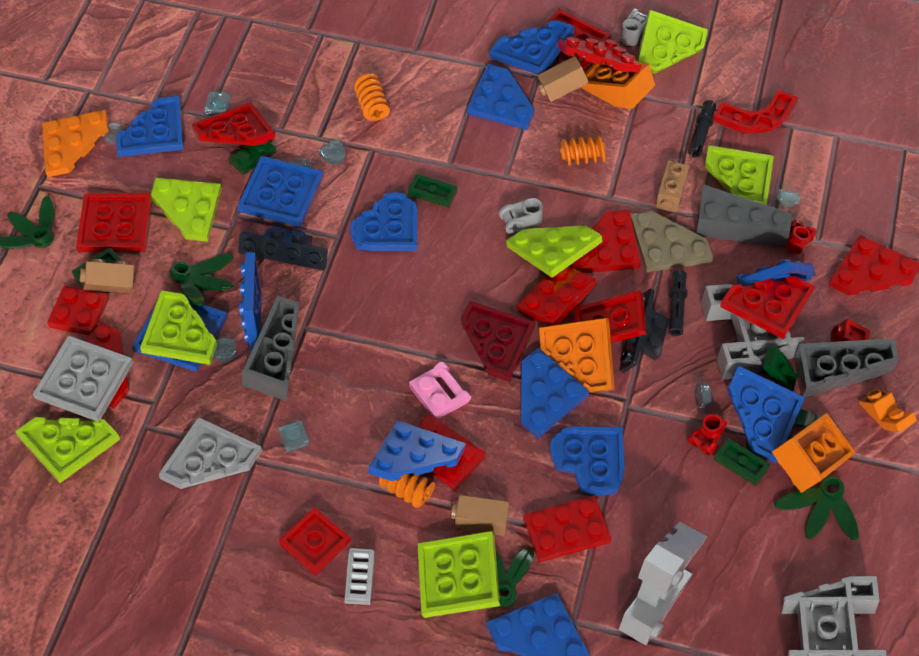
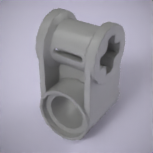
[621,8,647,46]
[498,198,543,234]

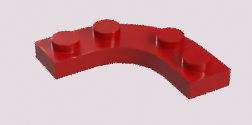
[713,89,798,134]

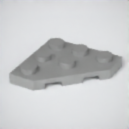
[159,417,262,489]

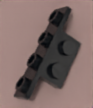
[238,227,328,271]
[620,288,669,373]

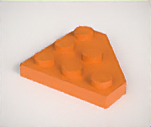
[42,110,109,177]
[539,318,615,393]

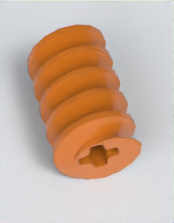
[354,73,390,121]
[559,136,606,166]
[379,473,435,508]

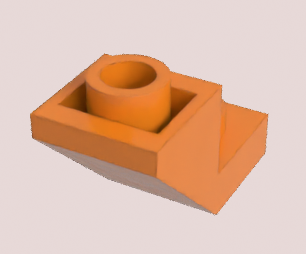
[859,389,917,433]

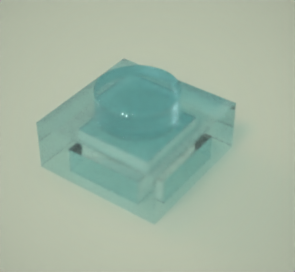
[204,92,231,114]
[777,189,801,207]
[278,421,310,452]

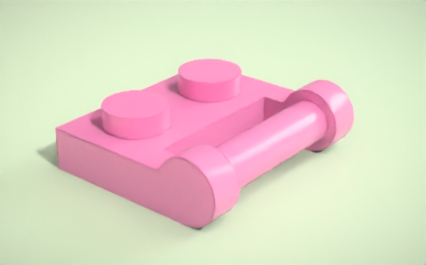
[409,362,471,419]

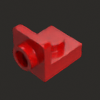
[831,318,870,342]

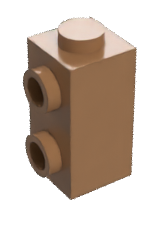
[537,56,589,102]
[656,161,690,213]
[80,259,134,293]
[451,495,509,536]

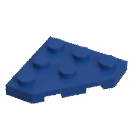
[489,20,575,75]
[467,64,535,130]
[116,96,184,157]
[521,348,589,439]
[727,366,805,464]
[368,421,466,481]
[486,593,590,656]

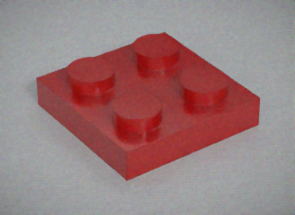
[47,285,109,335]
[278,507,351,576]

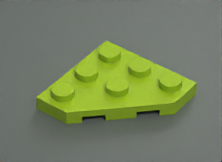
[637,10,708,74]
[705,145,774,205]
[151,178,222,242]
[506,225,602,278]
[140,290,217,365]
[15,417,120,483]

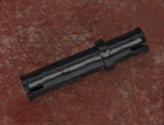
[688,100,717,158]
[668,270,688,336]

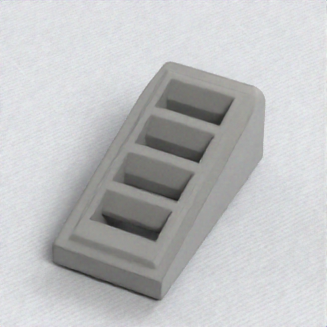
[344,548,375,605]

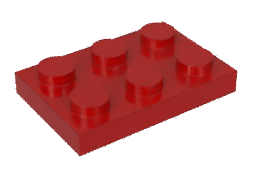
[517,266,597,326]
[574,290,646,343]
[416,413,486,491]
[523,496,611,563]

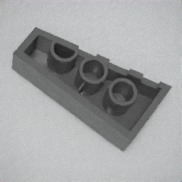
[696,185,791,248]
[242,296,299,401]
[794,339,899,398]

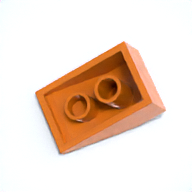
[580,62,655,109]
[772,413,856,493]

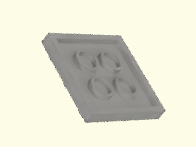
[33,336,133,422]

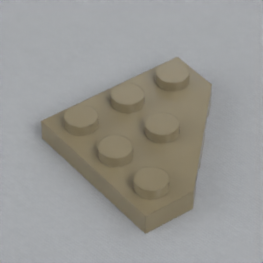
[631,211,713,272]

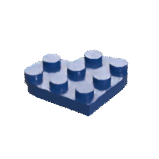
[350,192,418,251]
[736,259,816,286]
[549,426,625,496]

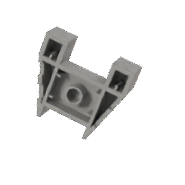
[701,284,805,379]
[619,522,707,645]
[781,576,886,656]

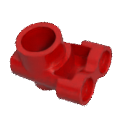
[786,220,817,255]
[687,414,727,456]

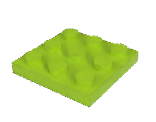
[418,531,500,618]

